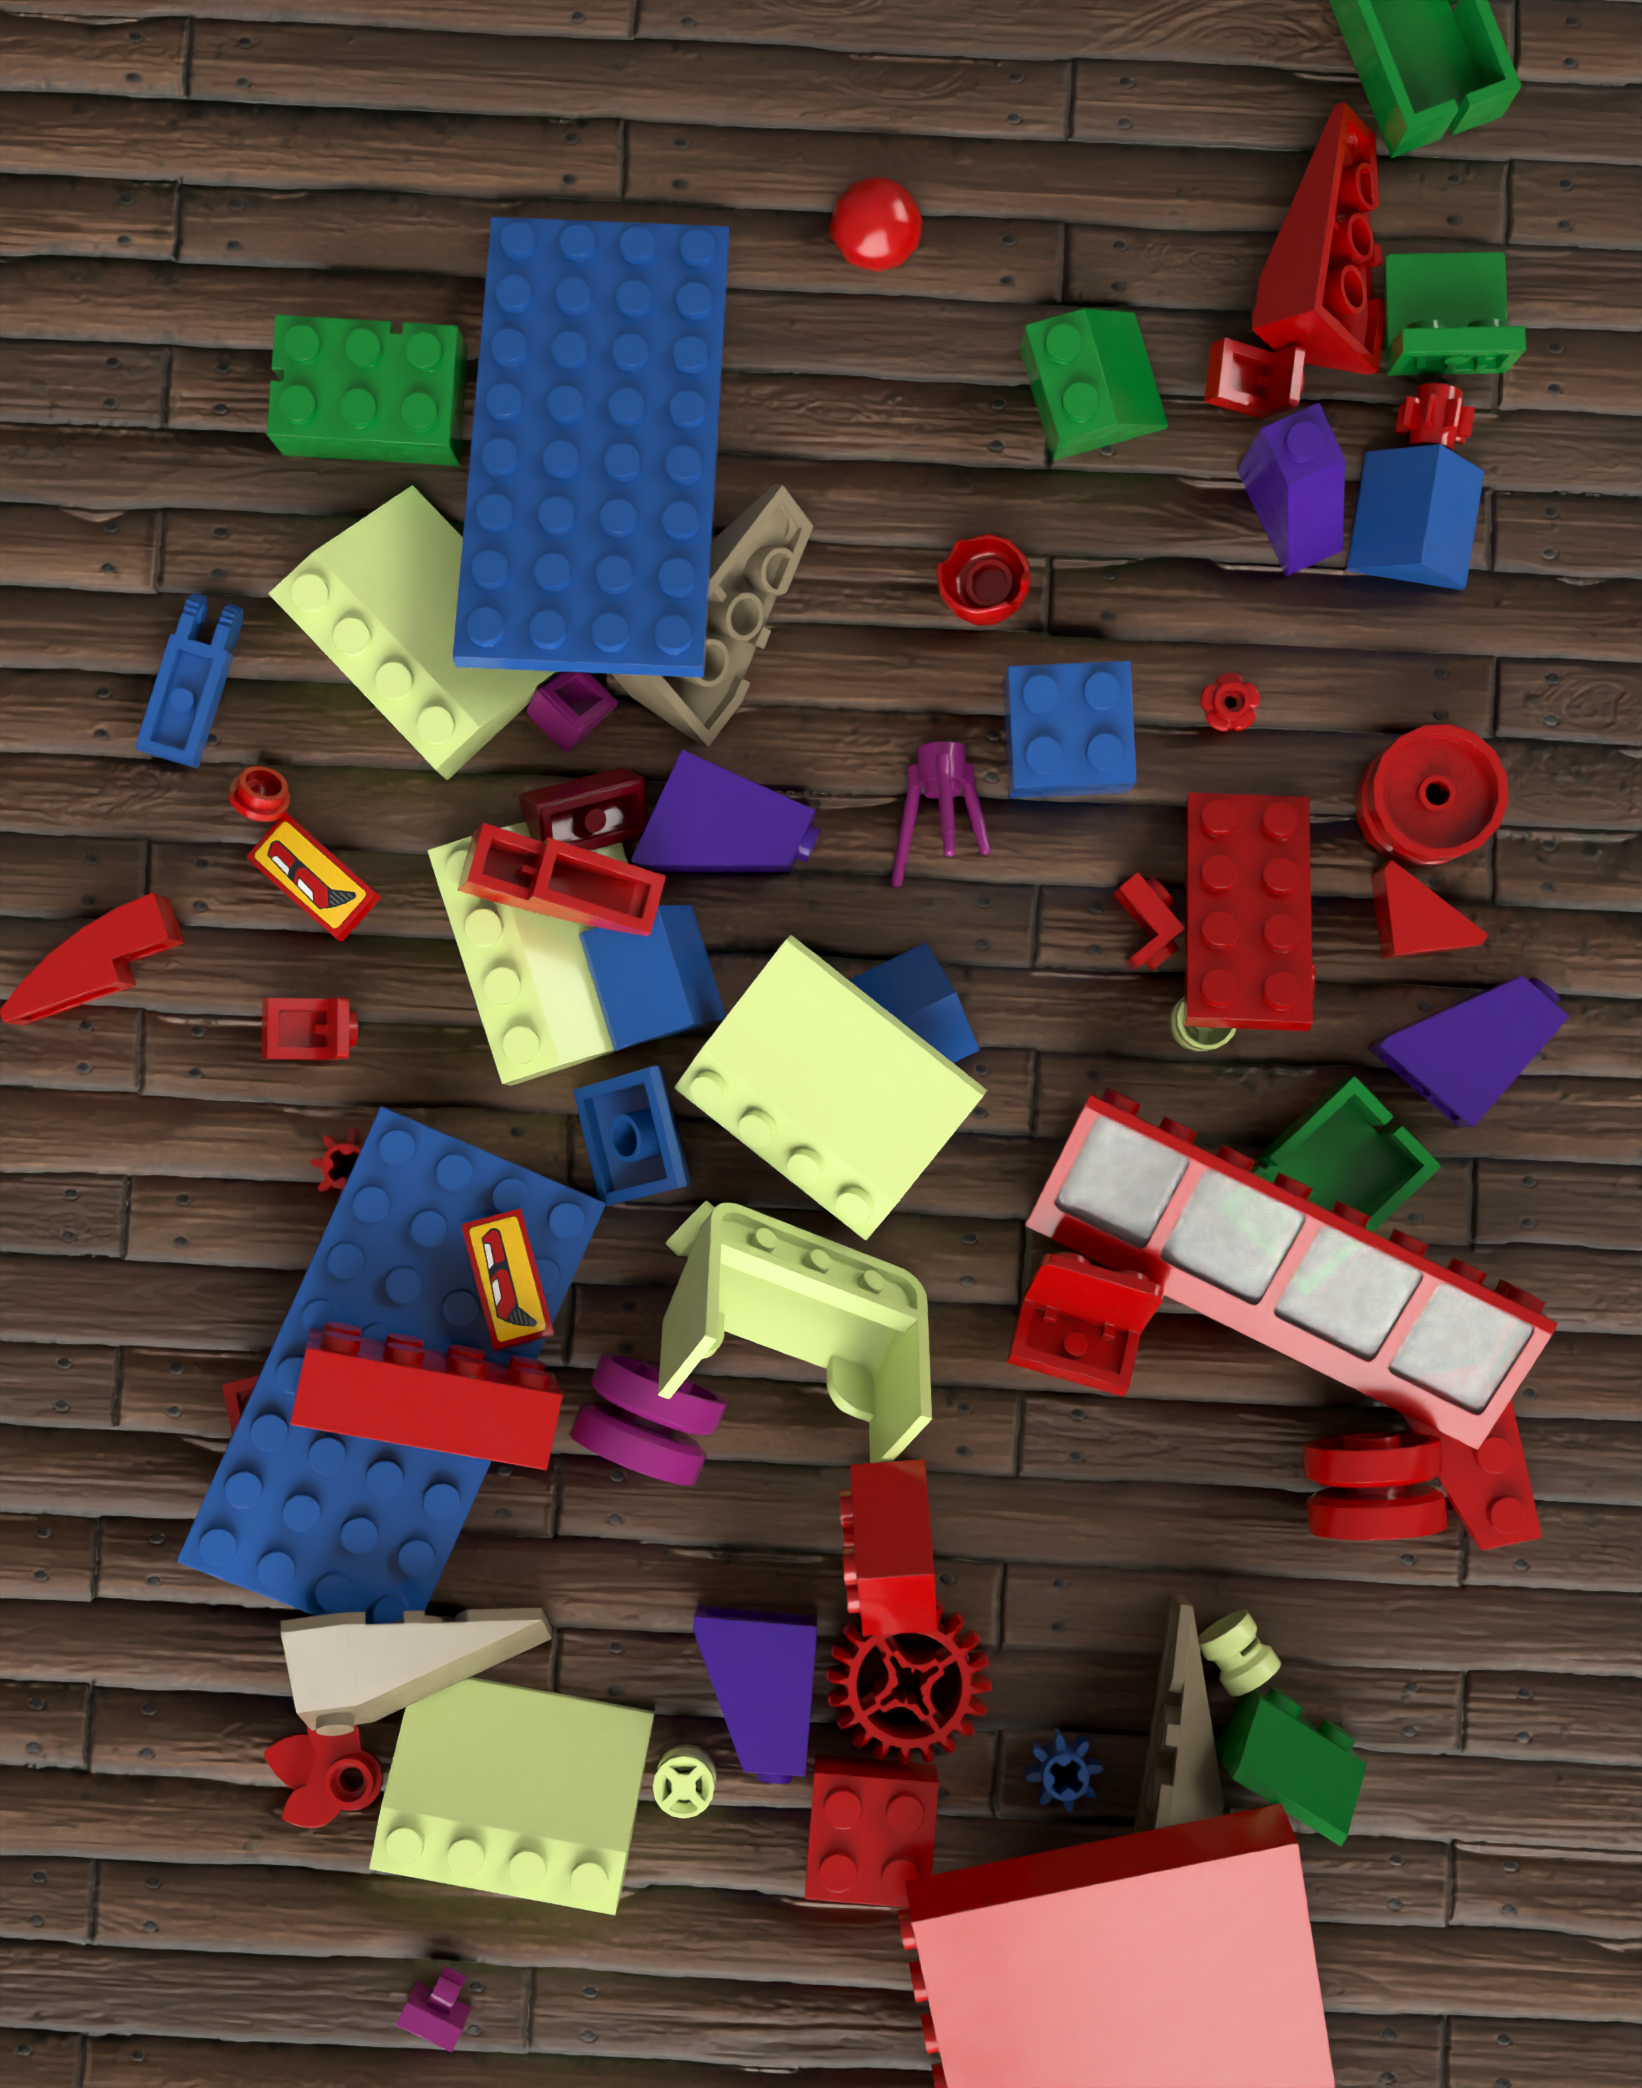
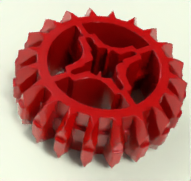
[826,1599,992,1765]

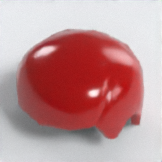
[829,176,923,272]
[936,533,1032,626]

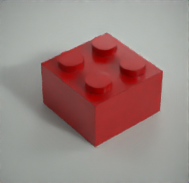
[839,1459,938,1636]
[805,1754,939,1908]

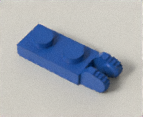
[135,593,244,769]

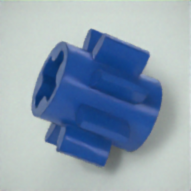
[1024,1728,1103,1812]

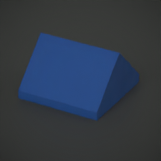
[1345,444,1484,590]
[579,905,726,1051]
[849,942,980,1063]
[573,1066,692,1206]

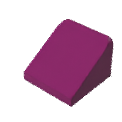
[527,672,619,752]

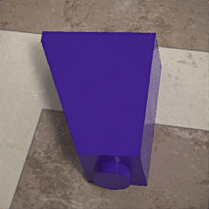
[1237,403,1345,577]
[631,750,821,872]
[1367,976,1569,1128]
[693,1605,818,1784]

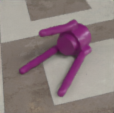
[891,742,991,888]

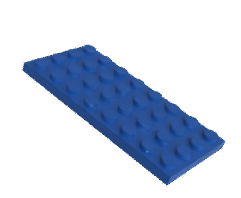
[453,217,730,677]
[176,1105,606,1624]

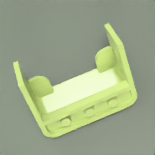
[658,1203,932,1463]

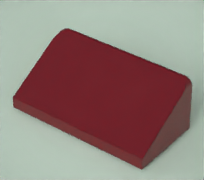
[519,768,649,851]

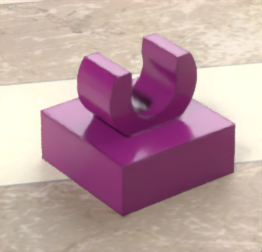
[396,1965,472,2053]

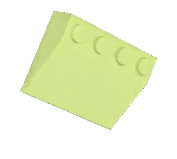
[268,485,560,780]
[427,822,636,1086]
[674,935,987,1240]
[369,1677,655,1915]

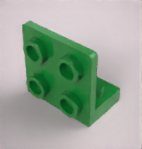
[1383,252,1526,376]

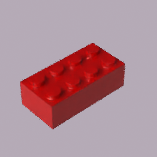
[290,1322,563,1470]

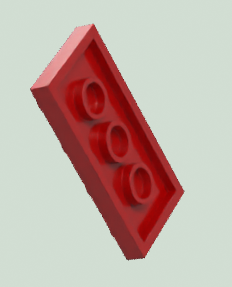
[1185,792,1313,1031]

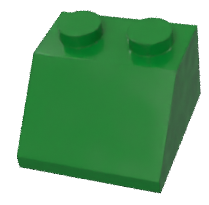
[1020,308,1168,461]
[1215,1687,1367,1846]

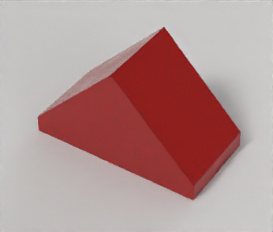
[1371,860,1489,960]

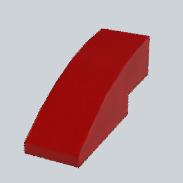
[457,823,666,936]
[0,892,185,1025]

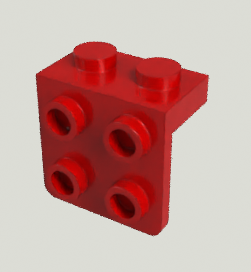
[1006,1252,1164,1397]

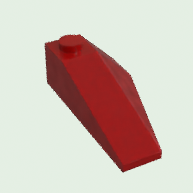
[1252,102,1385,375]

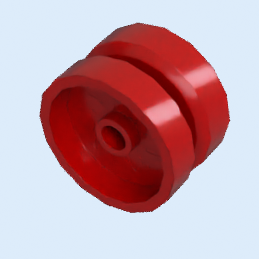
[1355,724,1508,868]
[1302,1431,1447,1541]

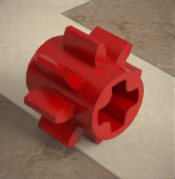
[1395,383,1475,452]
[310,1128,363,1195]

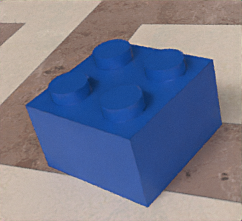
[1003,661,1137,799]

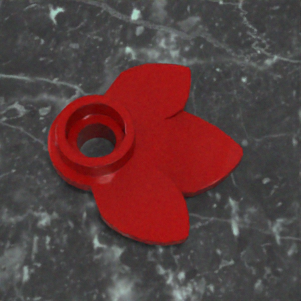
[264,1725,384,1828]

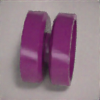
[569,1352,728,1486]

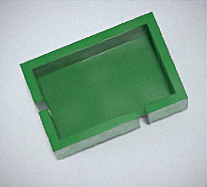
[1329,0,1522,158]
[267,315,468,466]
[1209,1076,1441,1295]

